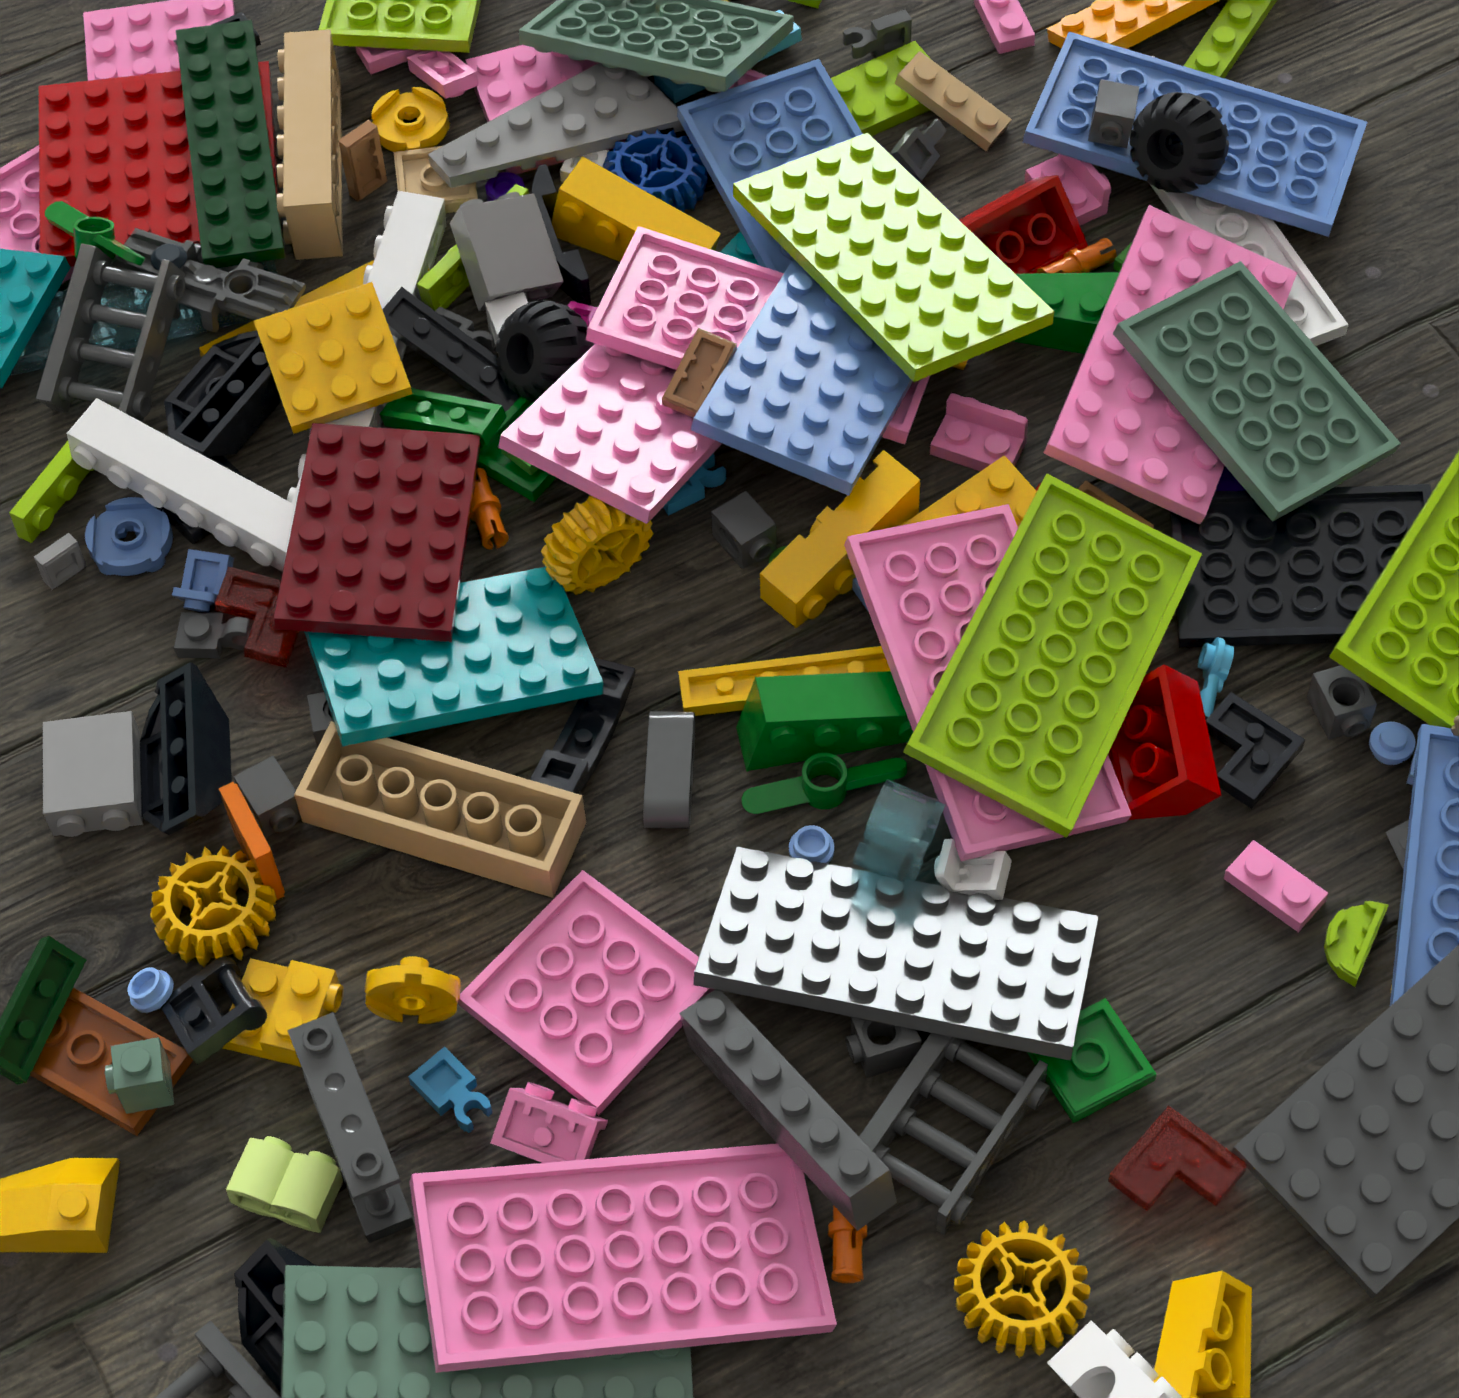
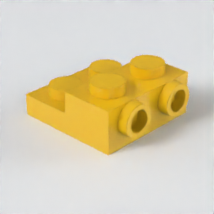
[223,958,343,1067]

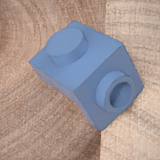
[172,549,234,613]

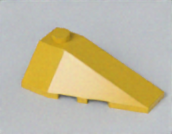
[0,1158,120,1253]

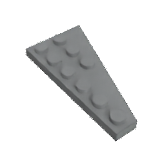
[428,63,684,188]

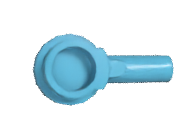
[1198,637,1234,719]

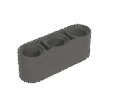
[643,711,695,829]

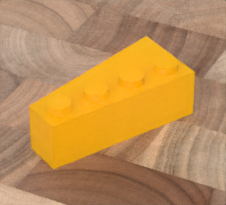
[551,156,721,262]
[760,450,920,628]
[1153,1271,1252,1398]

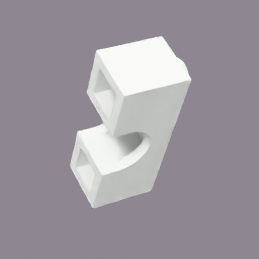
[1047,1321,1182,1398]

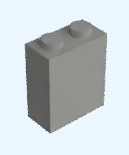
[450,192,564,311]
[43,711,143,837]

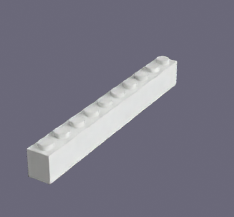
[287,191,446,505]

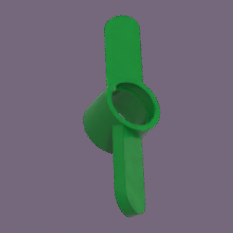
[44,201,145,266]
[741,753,908,814]

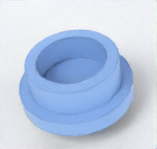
[1369,722,1416,765]
[789,825,834,864]
[127,967,174,1013]

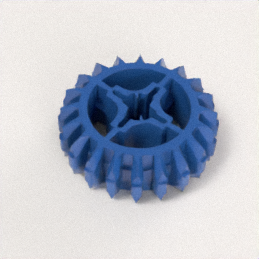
[603,128,708,212]

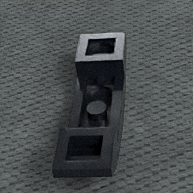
[531,164,591,305]
[530,657,635,794]

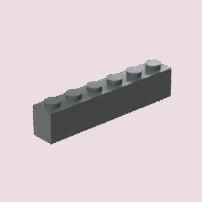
[679,990,897,1231]

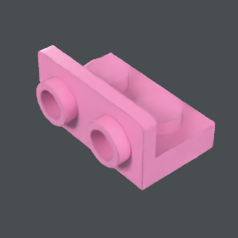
[1025,154,1111,226]
[930,393,1028,471]
[490,1082,608,1163]

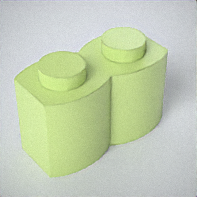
[226,1136,343,1233]

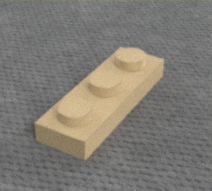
[895,51,1012,152]

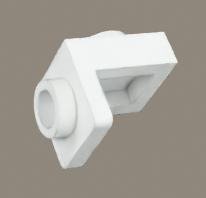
[934,839,1012,900]

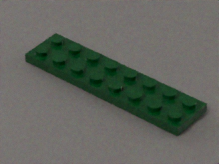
[176,20,285,268]

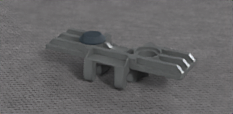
[111,228,306,333]

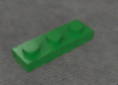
[379,388,507,446]

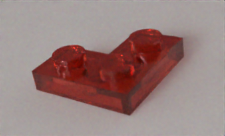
[215,566,299,668]
[1108,1106,1247,1211]

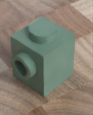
[105,1037,174,1114]

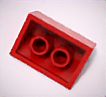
[959,175,1088,274]
[1108,664,1221,820]

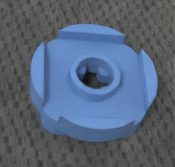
[85,497,173,576]

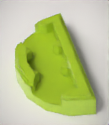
[1324,901,1389,987]

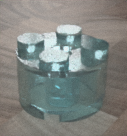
[853,779,946,883]

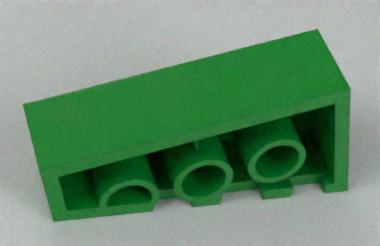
[1014,272,1119,354]
[736,671,913,772]

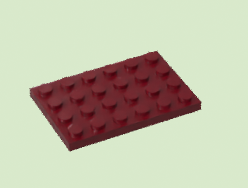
[274,423,481,642]

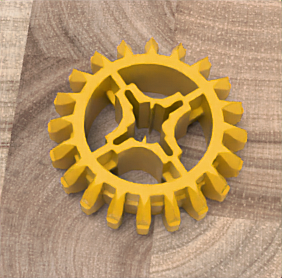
[541,495,654,595]
[150,846,277,968]
[954,1220,1090,1358]

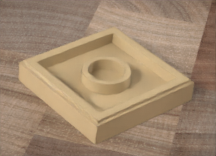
[394,146,478,213]

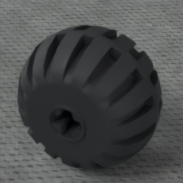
[1129,92,1229,193]
[496,300,594,402]

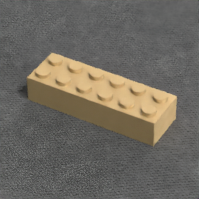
[277,29,343,260]
[294,721,586,898]

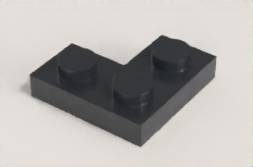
[1206,692,1305,809]

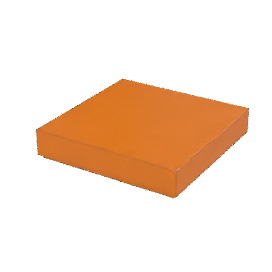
[219,782,285,900]

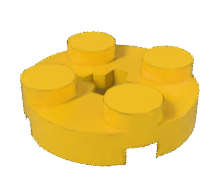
[371,87,450,152]
[365,956,461,1024]

